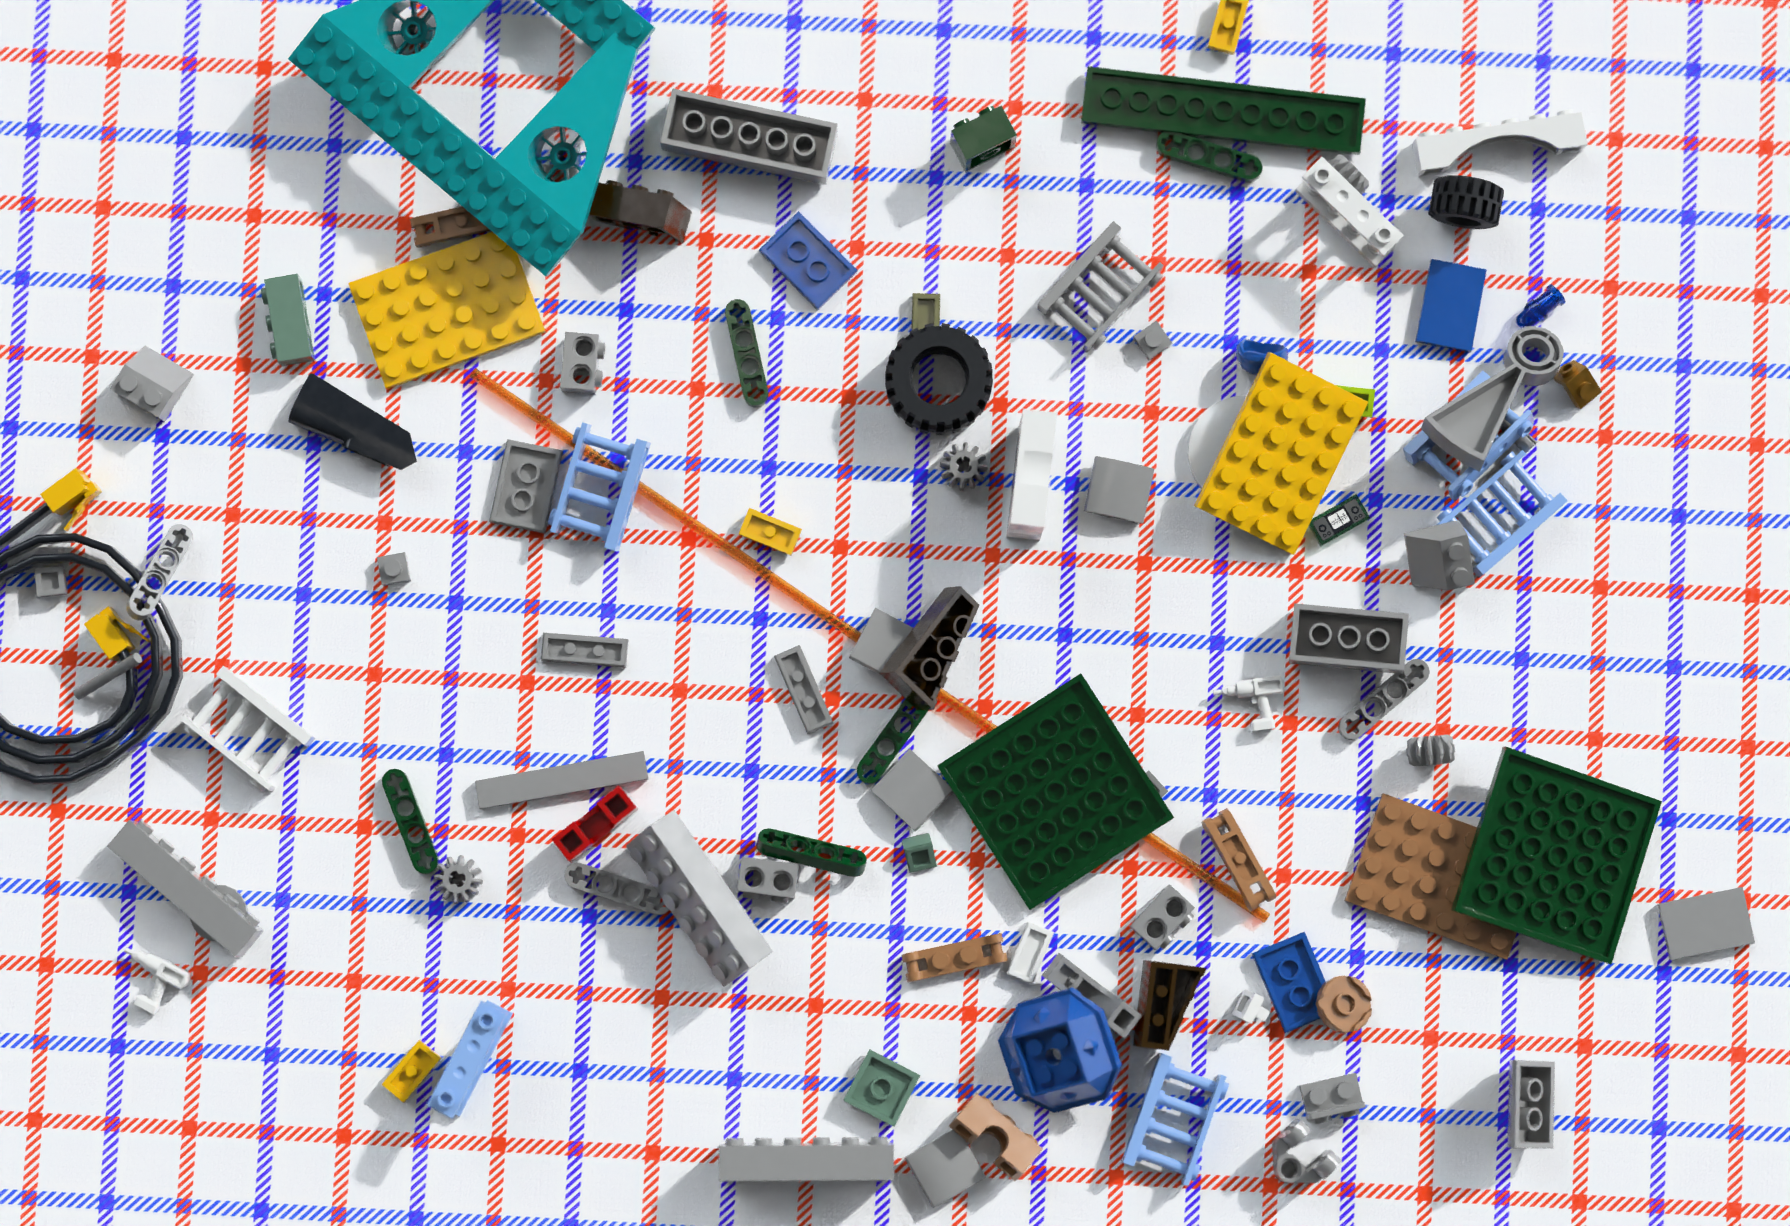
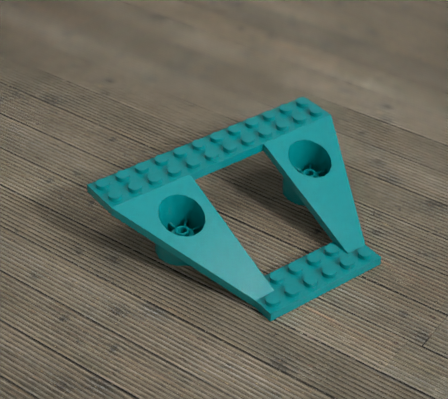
[288,0,656,277]

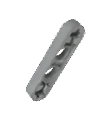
[126,524,193,621]
[1338,659,1430,740]
[564,862,670,915]

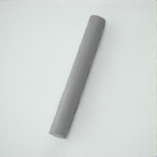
[73,652,142,700]

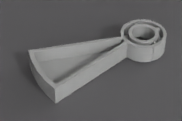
[1421,326,1564,472]

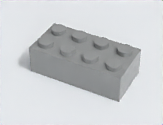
[1289,603,1409,674]

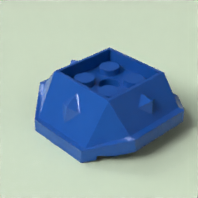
[998,987,1122,1113]

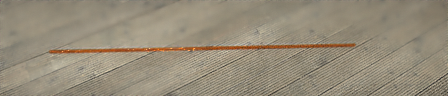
[470,368,1270,923]

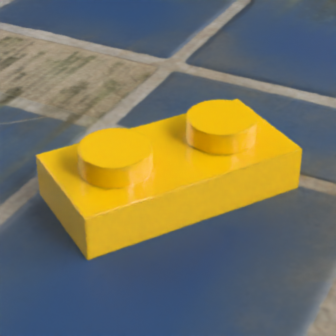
[1207,0,1249,55]
[739,508,802,556]
[382,1040,442,1103]

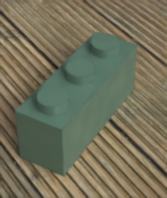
[261,273,315,366]

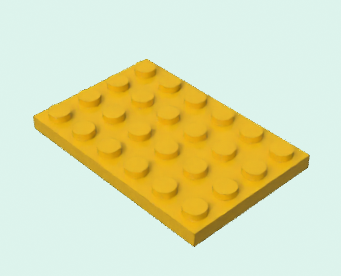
[348,232,546,389]
[1194,352,1368,555]

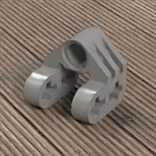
[1272,1119,1342,1183]

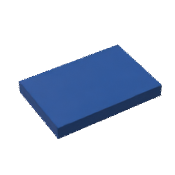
[759,211,858,310]
[1415,259,1487,353]
[1251,931,1326,1033]

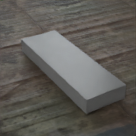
[541,632,629,668]
[774,645,833,735]

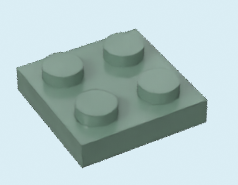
[843,1049,921,1127]

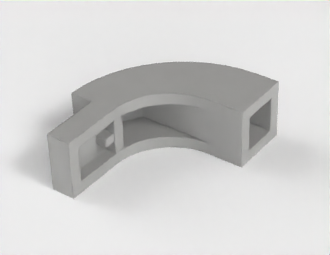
[1042,953,1142,1038]

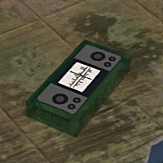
[1309,494,1370,547]

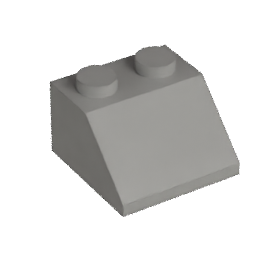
[110,345,194,422]
[1404,520,1475,591]

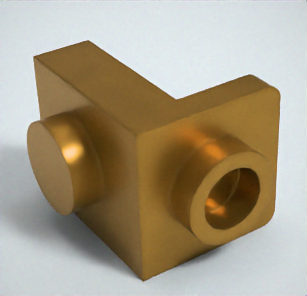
[1553,360,1602,409]

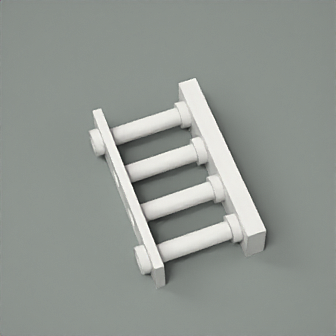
[1294,157,1404,268]
[180,666,316,792]

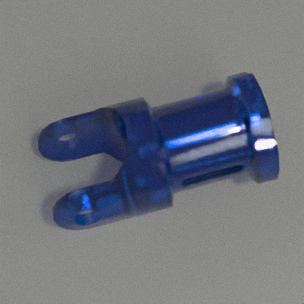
[1516,284,1566,327]

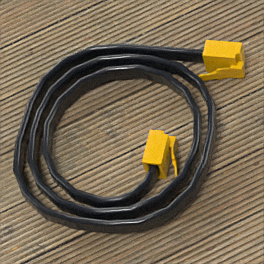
[0,468,183,785]

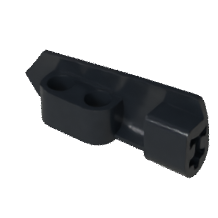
[288,373,417,470]

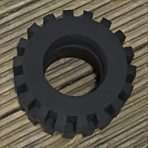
[1428,175,1504,229]

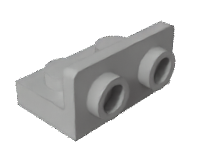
[1299,1073,1366,1124]

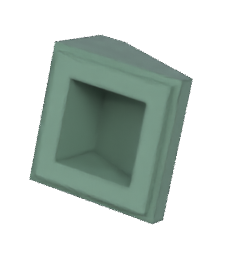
[902,833,937,873]

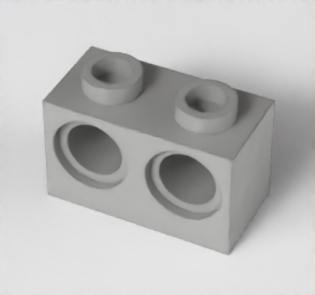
[560,332,605,395]
[737,856,799,903]
[1129,884,1195,950]

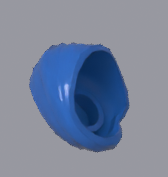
[1236,339,1288,376]

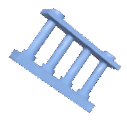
[1403,371,1534,501]
[548,422,651,551]
[1436,450,1568,578]
[427,1000,513,1119]
[1121,1052,1229,1186]

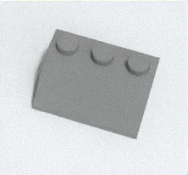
[1507,1060,1555,1149]

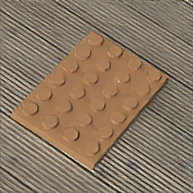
[1344,793,1517,960]

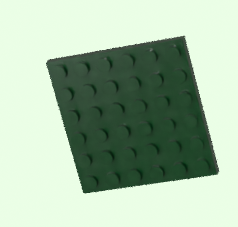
[937,673,1174,910]
[1451,746,1662,965]

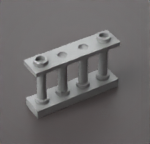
[1037,221,1164,353]

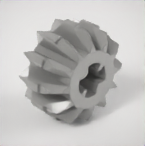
[1328,154,1369,195]
[939,442,988,491]
[1406,735,1456,766]
[434,855,483,904]

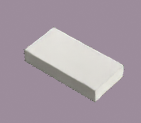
[1006,921,1054,985]

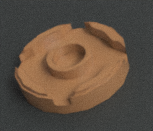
[1316,975,1372,1033]

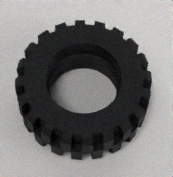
[885,323,993,435]

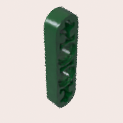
[1156,131,1263,183]
[725,299,769,408]
[857,699,929,784]
[382,769,440,874]
[756,828,867,877]

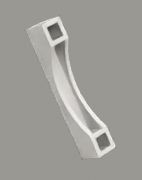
[1412,109,1588,176]

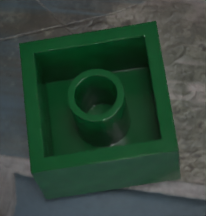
[950,105,1017,172]

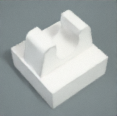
[1232,989,1270,1024]

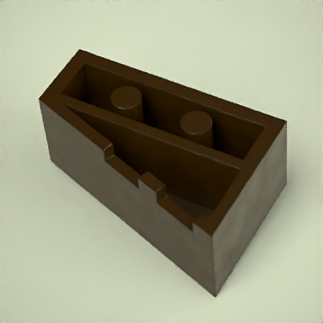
[589,180,692,243]
[1133,960,1207,1051]

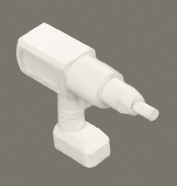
[1213,675,1285,731]
[124,947,191,1014]

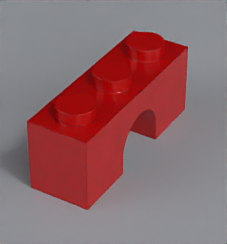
[551,785,638,863]

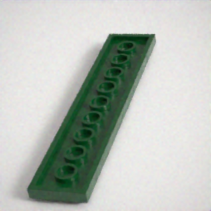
[1081,66,1366,155]

